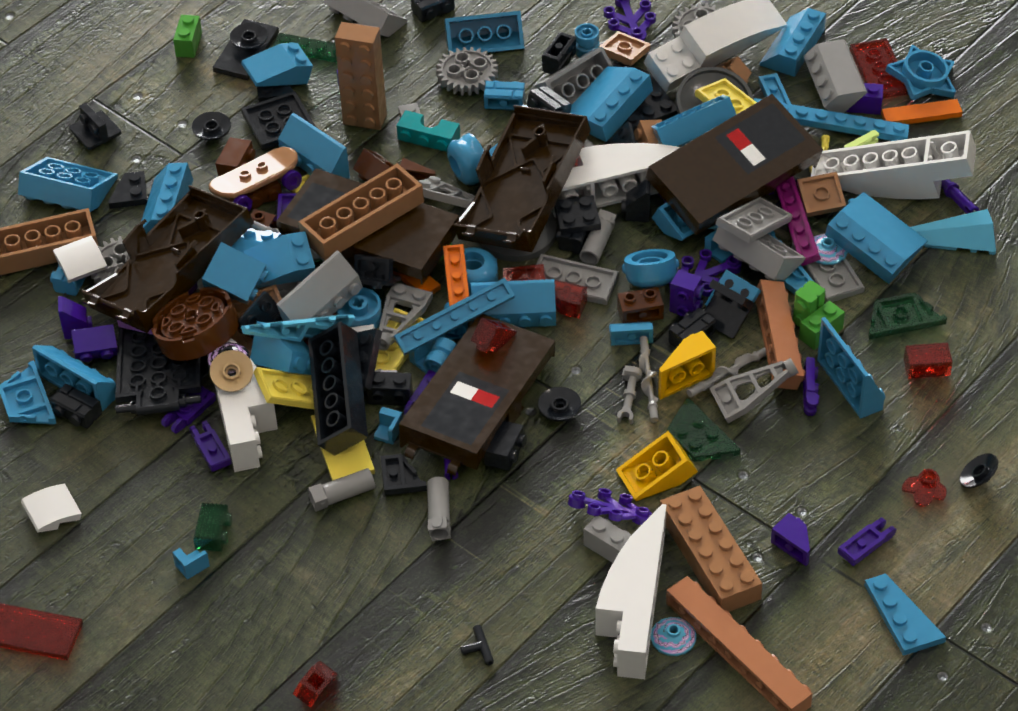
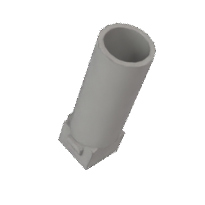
[579,209,616,265]
[308,468,375,512]
[427,477,451,541]

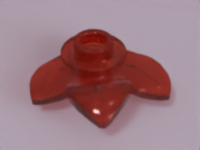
[902,469,947,507]

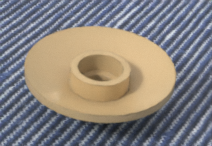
[210,350,253,392]

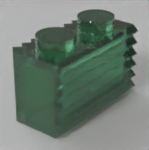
[193,502,232,552]

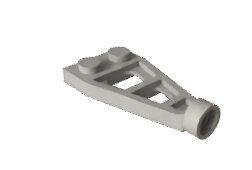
[419,176,475,208]
[379,282,433,351]
[709,358,799,423]

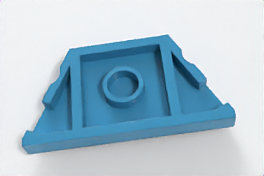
[0,360,56,424]

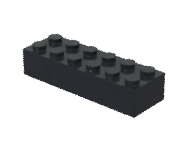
[308,321,368,455]

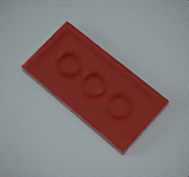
[850,38,908,99]
[0,603,83,661]

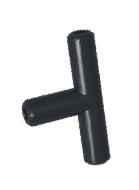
[460,625,494,665]

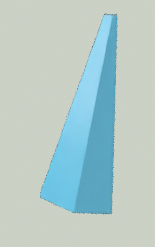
[910,209,996,255]
[241,314,355,342]

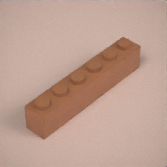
[756,279,805,390]

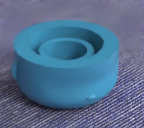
[447,133,484,186]
[464,247,499,296]
[622,249,679,288]

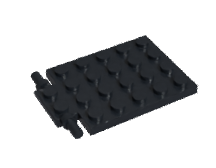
[115,327,202,416]

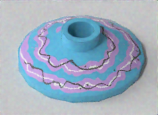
[814,234,848,265]
[651,617,696,656]

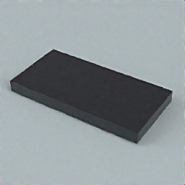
[213,19,279,80]

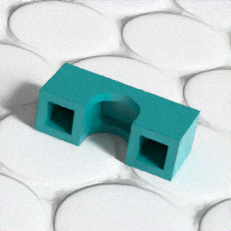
[396,110,460,152]

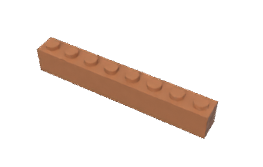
[666,576,812,711]

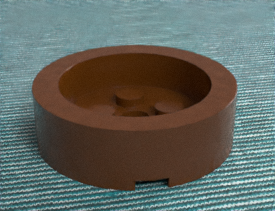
[151,287,239,361]

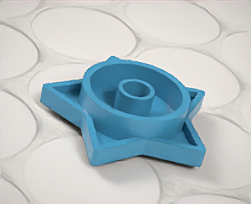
[885,45,956,100]

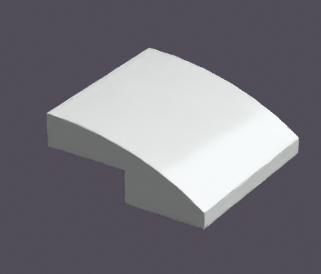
[53,236,107,283]
[21,484,82,533]

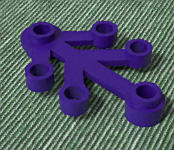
[604,0,656,41]
[669,249,742,297]
[568,488,652,525]

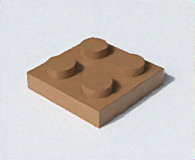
[599,31,651,66]
[797,172,847,217]

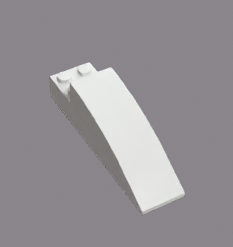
[644,0,787,93]
[811,131,976,199]
[552,143,680,218]
[207,338,278,472]
[595,504,667,679]

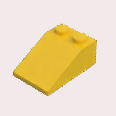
[658,331,716,400]
[616,431,698,501]

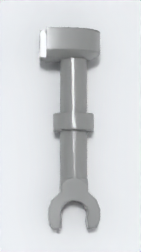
[617,365,643,424]

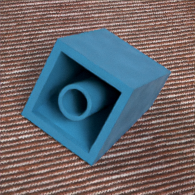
[202,242,268,305]
[250,321,311,375]

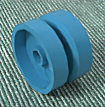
[336,287,382,329]

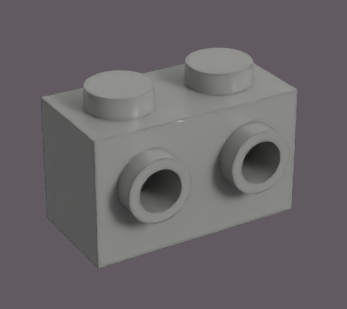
[584,516,631,563]

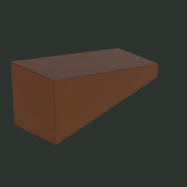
[400,158,436,180]

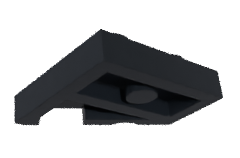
[108,171,147,209]
[380,454,427,495]

